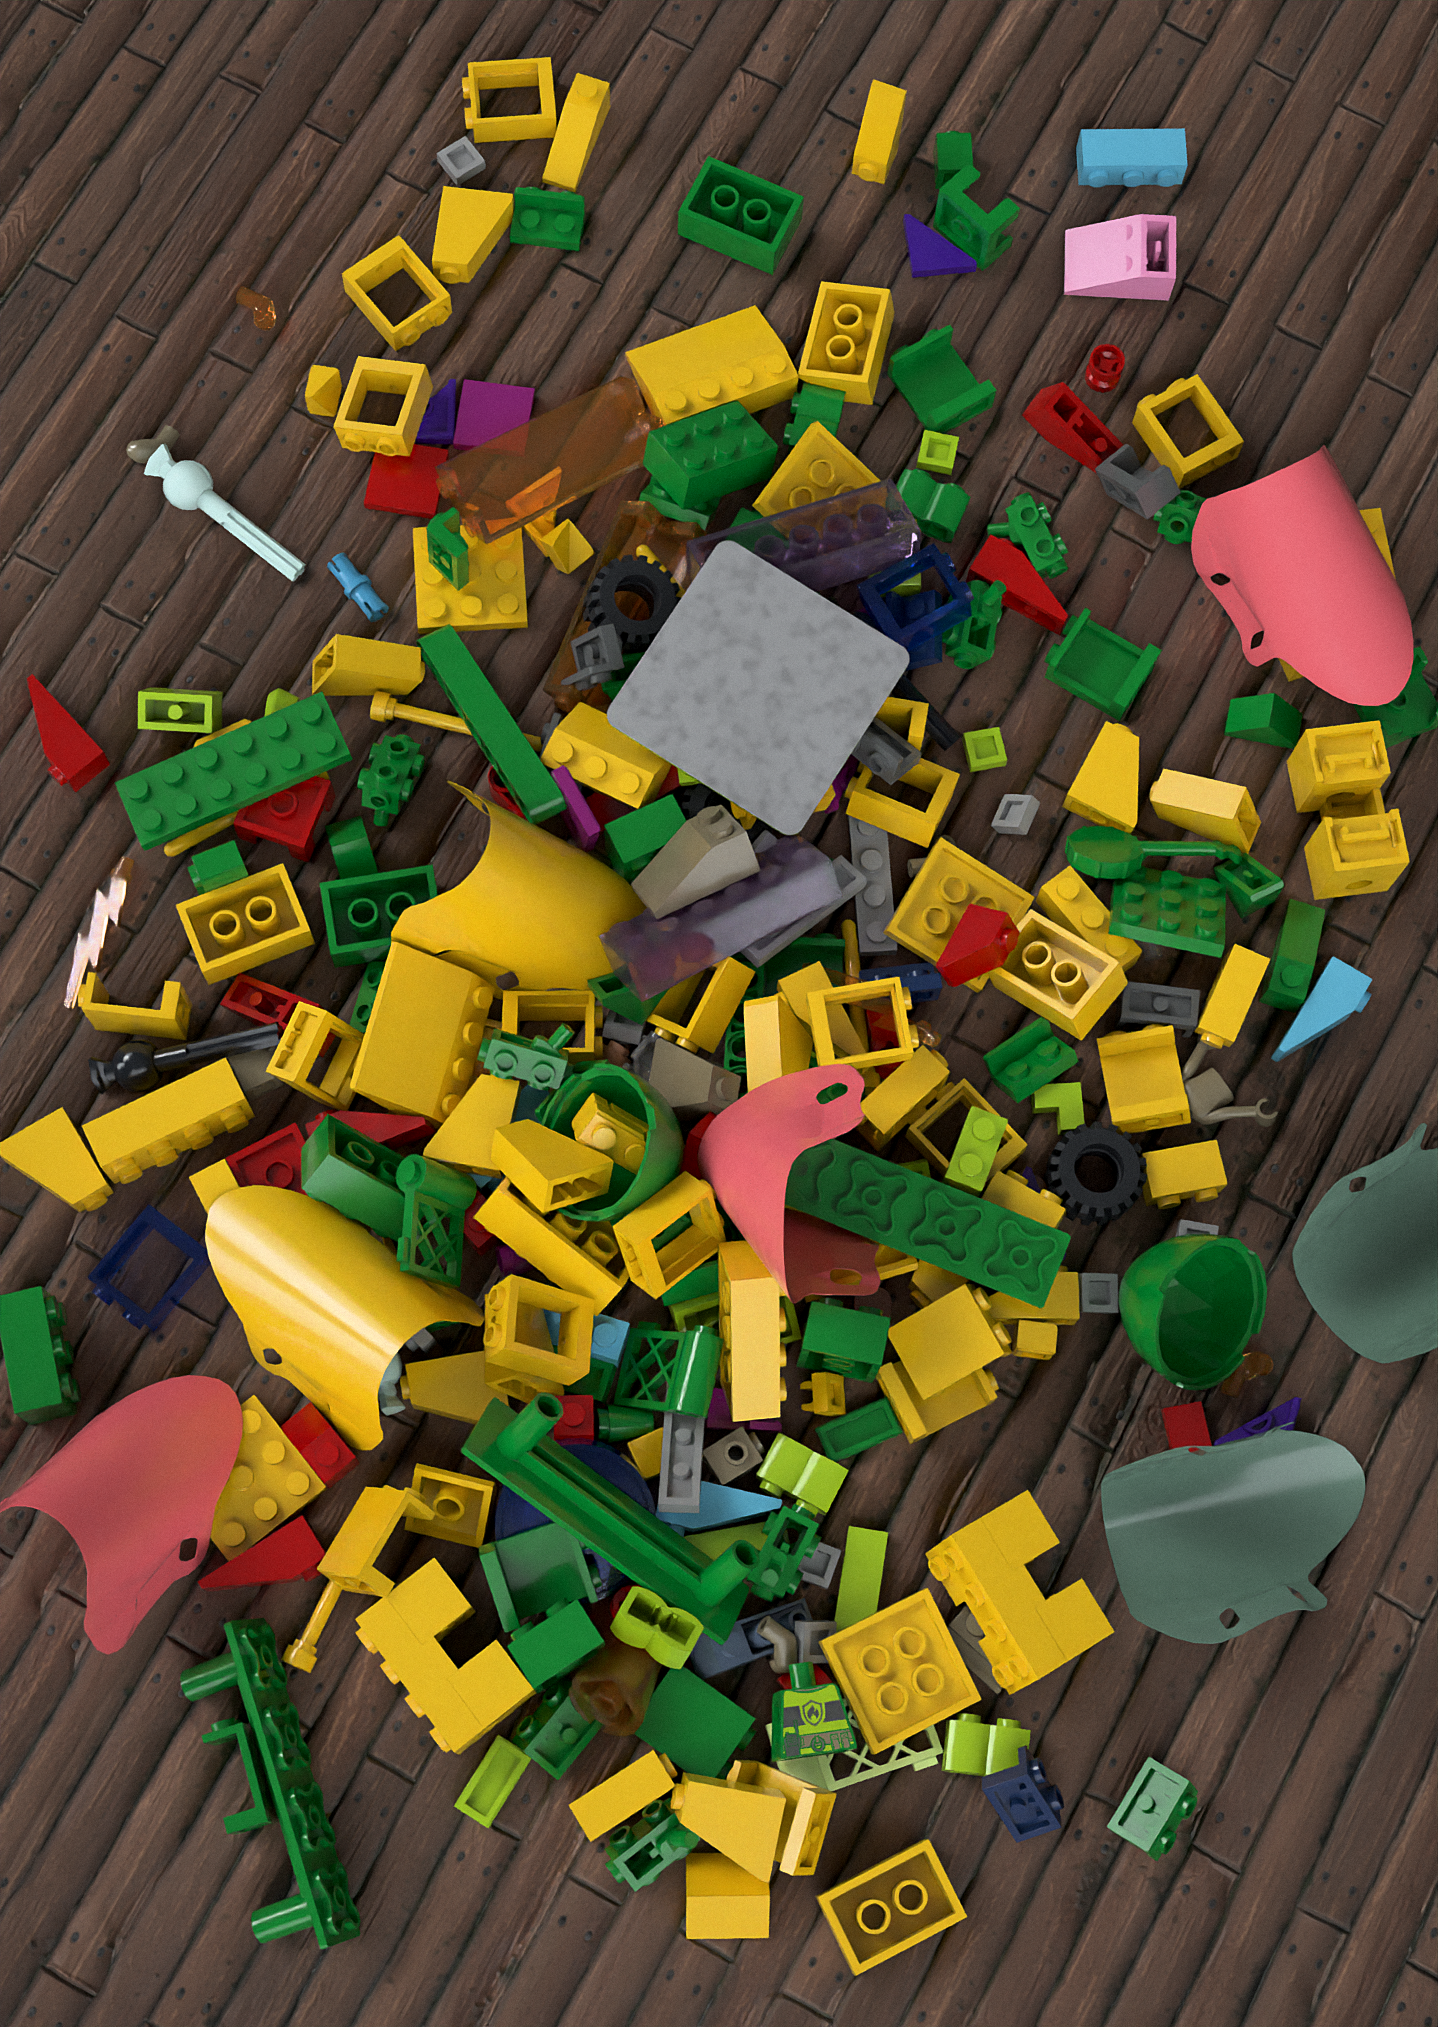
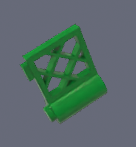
[396,1154,477,1289]
[613,1321,724,1419]

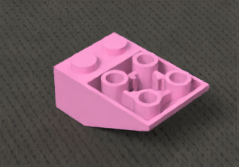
[1064,214,1176,301]

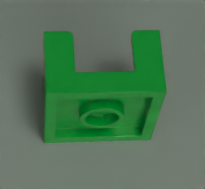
[933,163,1020,271]
[1353,646,1438,748]

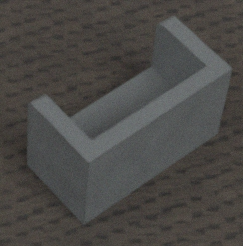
[1095,444,1181,519]
[1114,981,1200,1038]

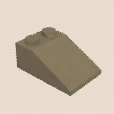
[631,805,761,919]

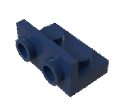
[883,590,942,671]
[859,962,942,1007]
[982,1745,1064,1843]

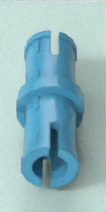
[327,553,389,622]

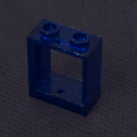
[857,543,974,652]
[87,1204,211,1332]

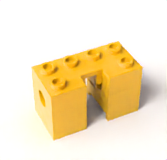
[1287,720,1410,900]
[925,1490,1115,1695]
[355,1557,536,1755]

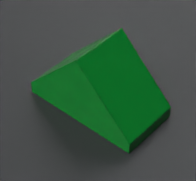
[1224,693,1303,749]
[325,816,378,879]
[1214,852,1284,918]
[587,958,673,1025]

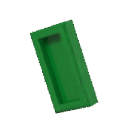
[814,1396,903,1463]

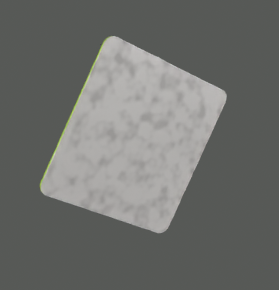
[607,541,909,836]

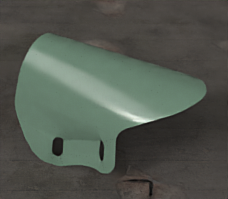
[1292,1123,1438,1364]
[1101,1422,1366,1644]

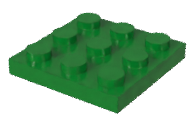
[1108,865,1226,958]

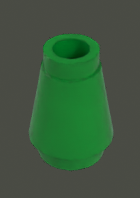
[594,1404,654,1444]

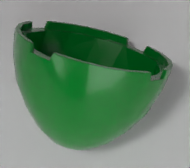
[541,1063,684,1222]
[1118,1234,1267,1390]

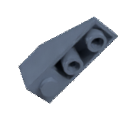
[689,1598,813,1680]

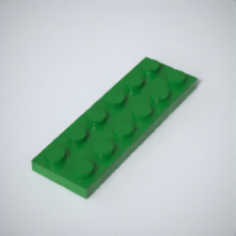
[115,691,353,851]

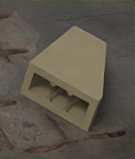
[649,1038,741,1122]

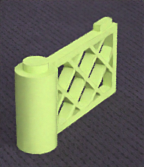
[765,1698,943,1791]

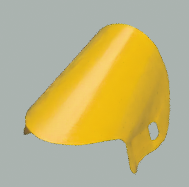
[391,781,666,1000]
[205,1185,485,1451]

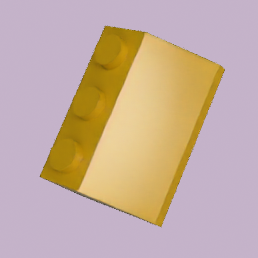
[798,281,895,405]
[540,702,672,811]

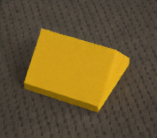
[404,1463,497,1548]
[686,1853,770,1939]

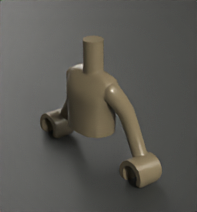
[1181,1034,1278,1127]

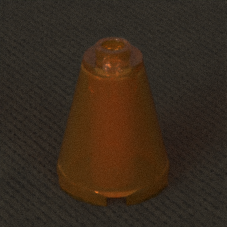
[569,1639,662,1737]

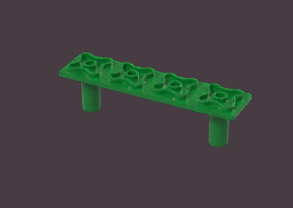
[785,1139,1071,1308]
[461,1392,760,1645]
[180,1618,360,1950]

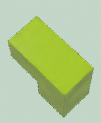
[1031,1082,1085,1135]

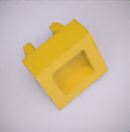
[800,1372,846,1417]

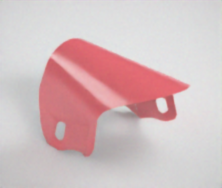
[1191,445,1414,706]
[697,1064,881,1304]
[0,1375,243,1654]

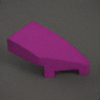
[704,1388,782,1433]

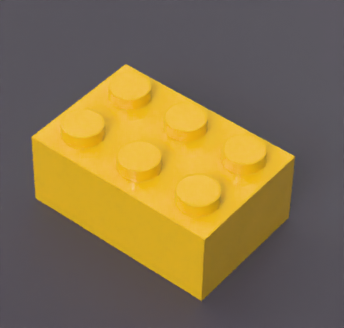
[176,863,315,985]
[987,909,1128,1041]
[815,1839,967,1976]

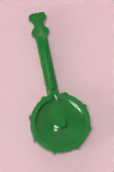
[1065,826,1243,879]

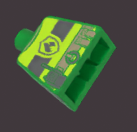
[771,1662,857,1763]

